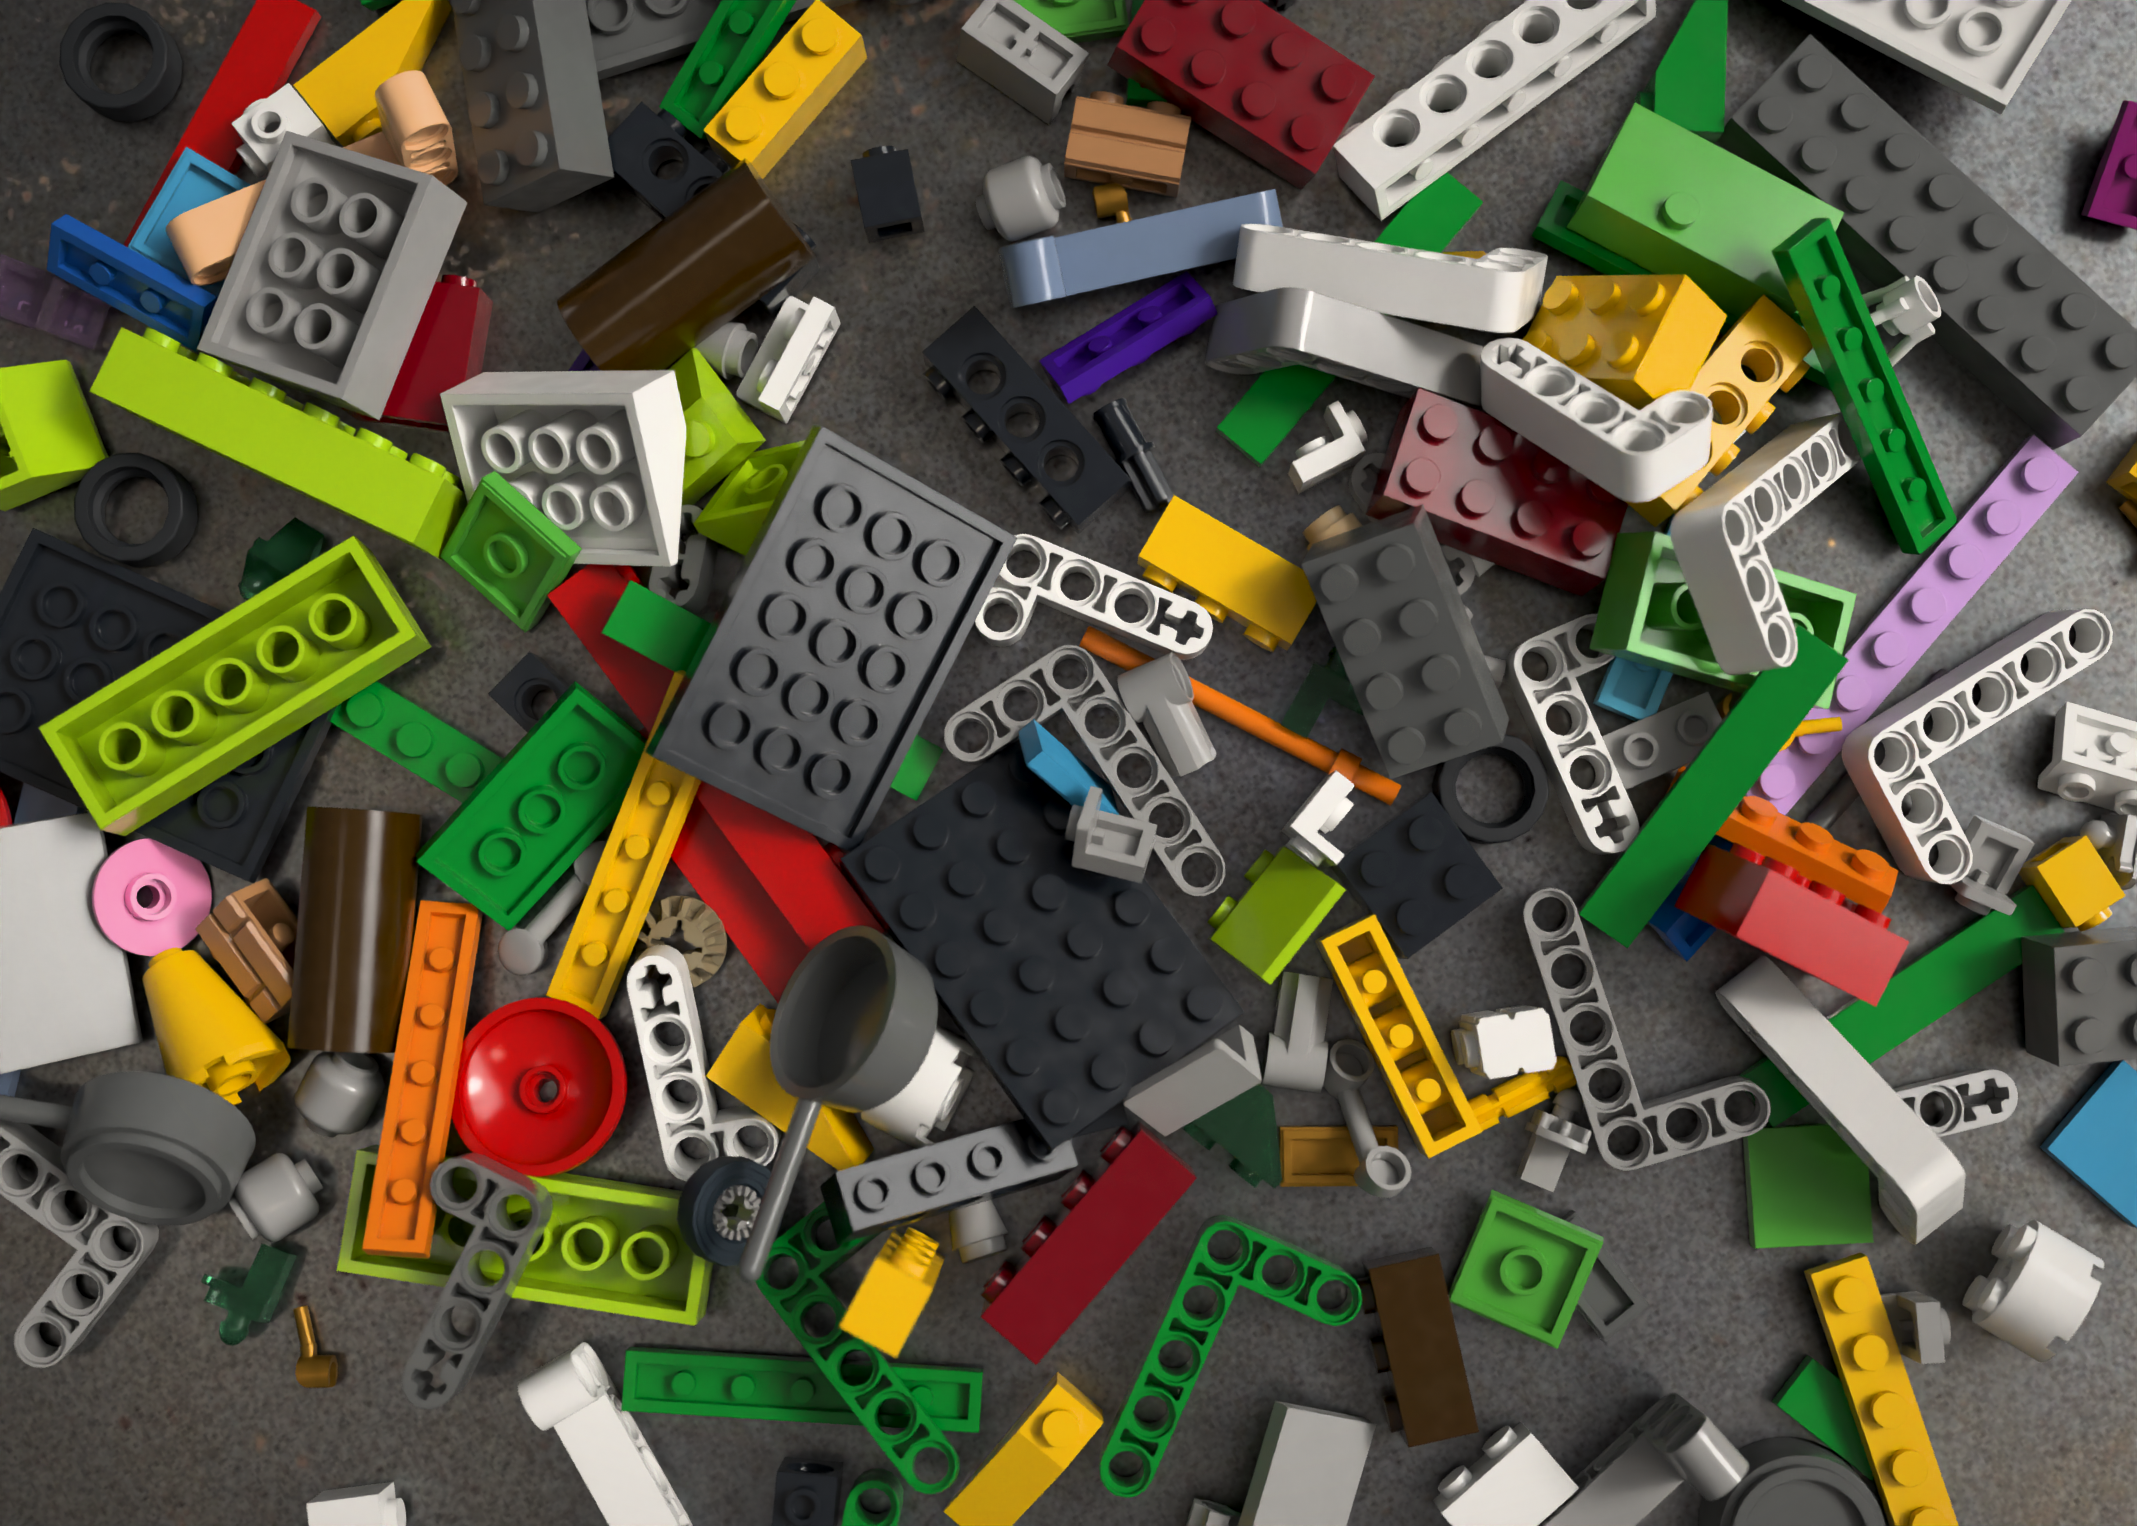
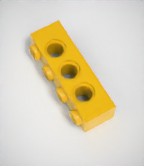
[1624,294,1813,527]
[1315,914,1483,1158]
[840,1227,945,1357]

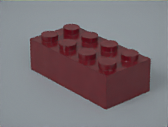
[1107,0,1375,190]
[1365,388,1628,597]
[980,1121,1197,1365]

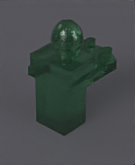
[238,517,324,600]
[1281,646,1364,739]
[201,1243,297,1346]

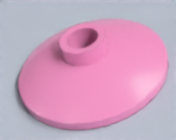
[92,838,212,956]

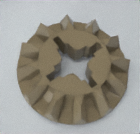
[635,895,727,988]

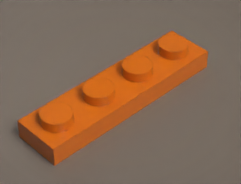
[1665,766,1899,914]

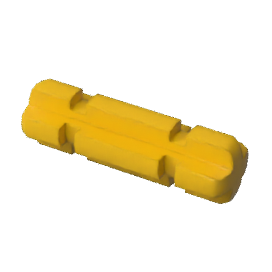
[1468,1056,1577,1131]

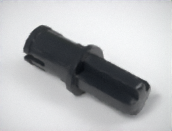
[1092,398,1174,513]

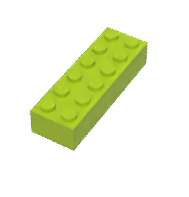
[90,327,468,560]
[39,535,431,836]
[337,1144,723,1326]

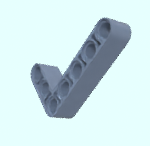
[998,189,1283,308]

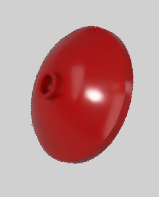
[451,997,627,1177]

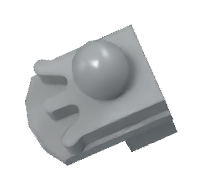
[2079,814,2137,891]
[1516,1088,1592,1192]

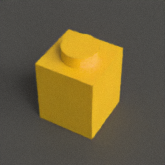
[2019,835,2126,931]

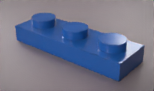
[47,214,218,352]

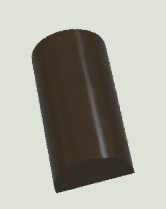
[557,158,817,371]
[287,806,423,1053]

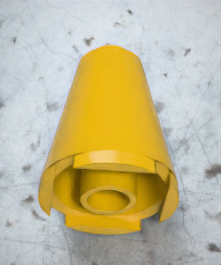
[142,947,290,1106]

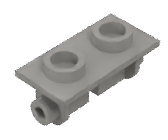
[1602,692,1722,790]

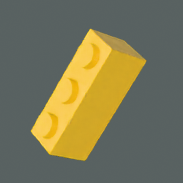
[703,0,867,179]
[1137,495,1317,652]

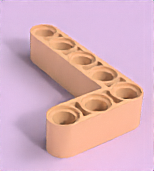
[166,70,458,286]

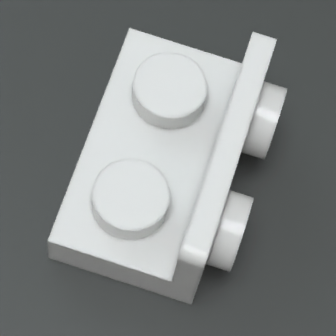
[736,296,841,424]
[2038,702,2137,816]
[1281,770,1355,868]

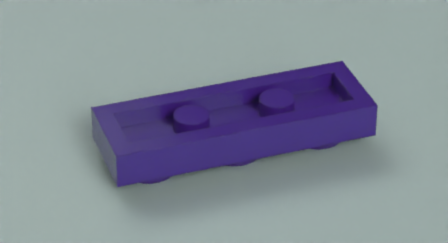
[1039,271,1218,404]

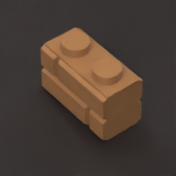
[1064,91,1191,197]
[195,878,298,1024]

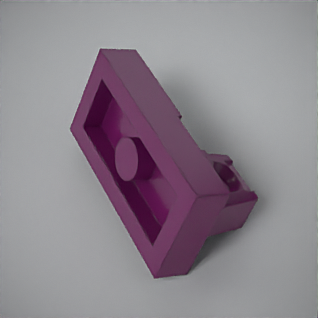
[2081,100,2137,230]

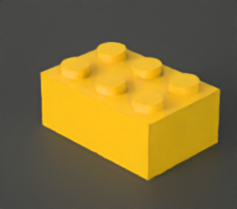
[1522,274,1727,411]

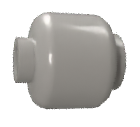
[976,156,1066,241]
[294,1051,385,1137]
[228,1153,324,1242]

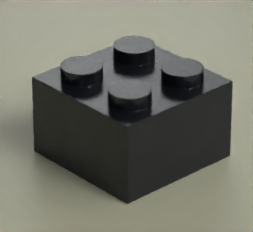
[1331,792,1503,959]

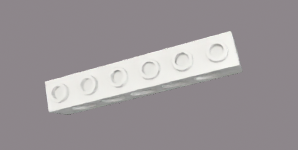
[1333,0,1656,221]

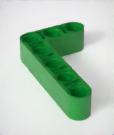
[755,1202,960,1494]
[1099,1215,1362,1498]

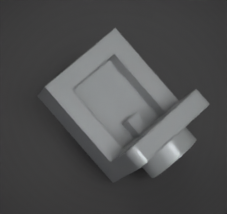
[1065,786,1158,883]
[1950,815,2035,916]
[1880,1291,1951,1364]

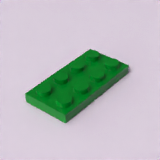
[416,681,648,931]

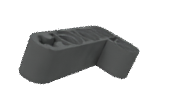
[401,1152,553,1410]

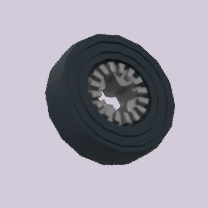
[677,1156,783,1266]

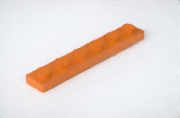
[362,900,483,1259]

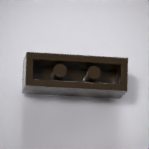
[1356,1247,1479,1448]

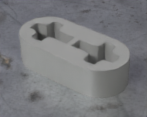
[649,504,719,615]

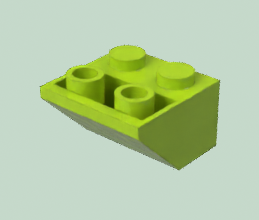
[0,360,108,511]

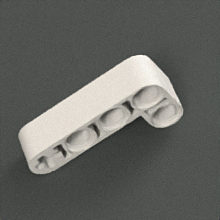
[1480,337,1713,502]
[975,534,1213,660]
[1505,614,1639,855]
[627,945,782,1182]
[518,1342,693,1526]

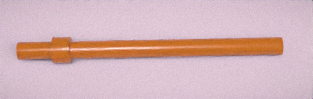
[1079,626,1401,806]

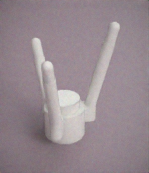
[1862,276,1941,367]

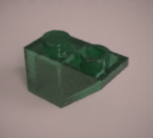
[1182,1084,1282,1189]

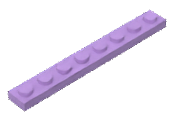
[1745,435,2079,815]

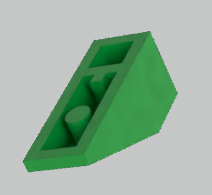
[1634,0,1728,144]

